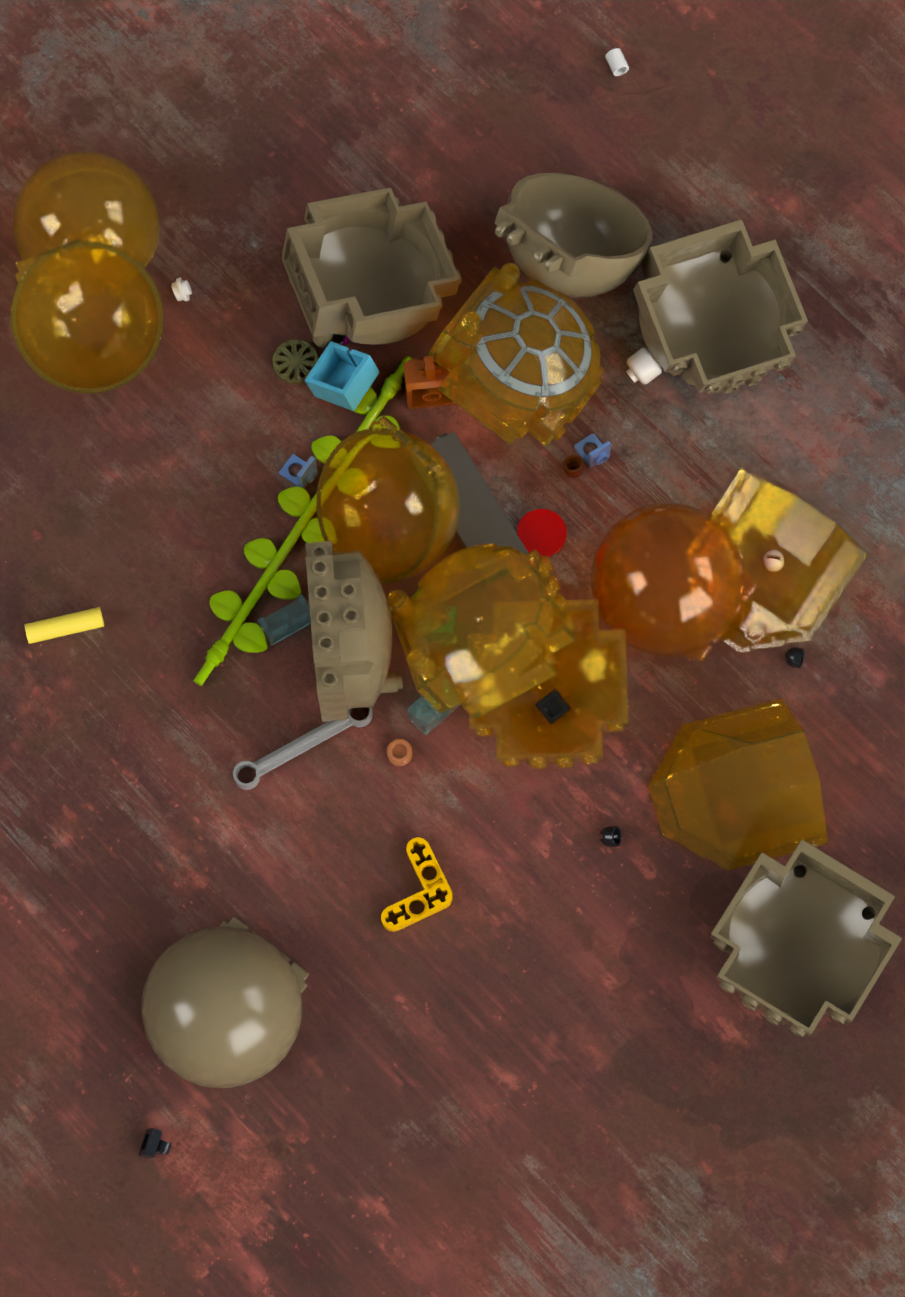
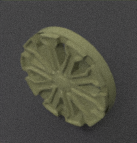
[272,340,319,385]

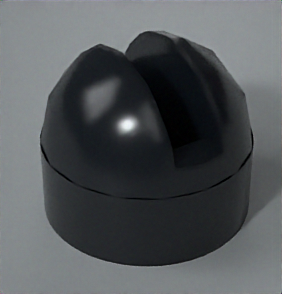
[785,647,805,669]
[600,826,621,847]

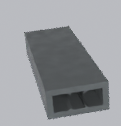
[410,431,529,586]

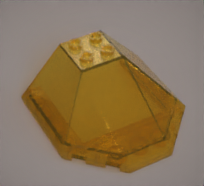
[686,468,868,653]
[648,698,828,870]

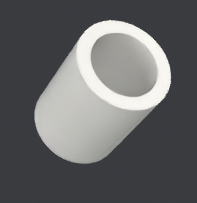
[605,48,629,76]

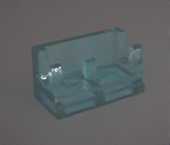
[257,595,311,646]

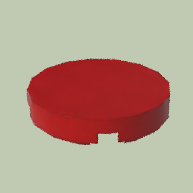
[517,509,567,559]

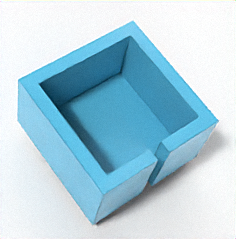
[305,341,379,411]

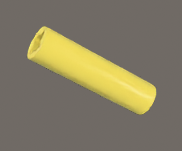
[24,607,104,644]

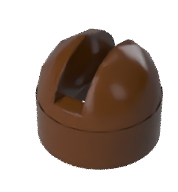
[563,455,584,478]

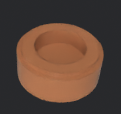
[386,739,413,766]

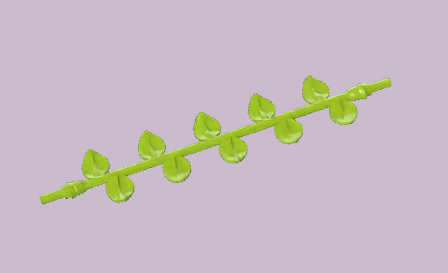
[193,356,412,686]

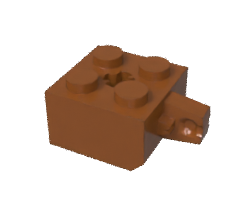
[403,356,457,410]

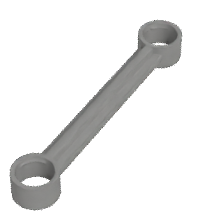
[233,707,373,790]

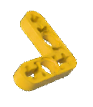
[381,837,453,932]

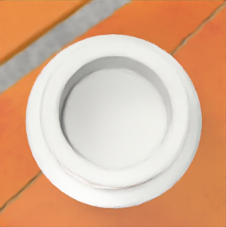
[171,277,192,302]

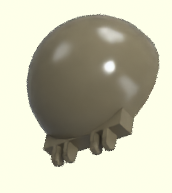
[494,173,652,298]

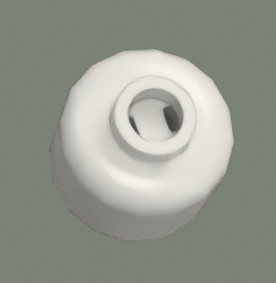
[626,348,662,385]

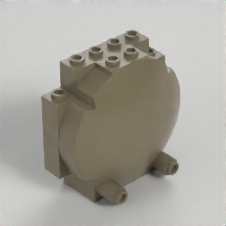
[281,188,461,348]
[633,219,808,393]
[305,541,403,722]
[710,840,902,1038]

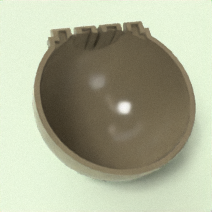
[141,917,309,1088]

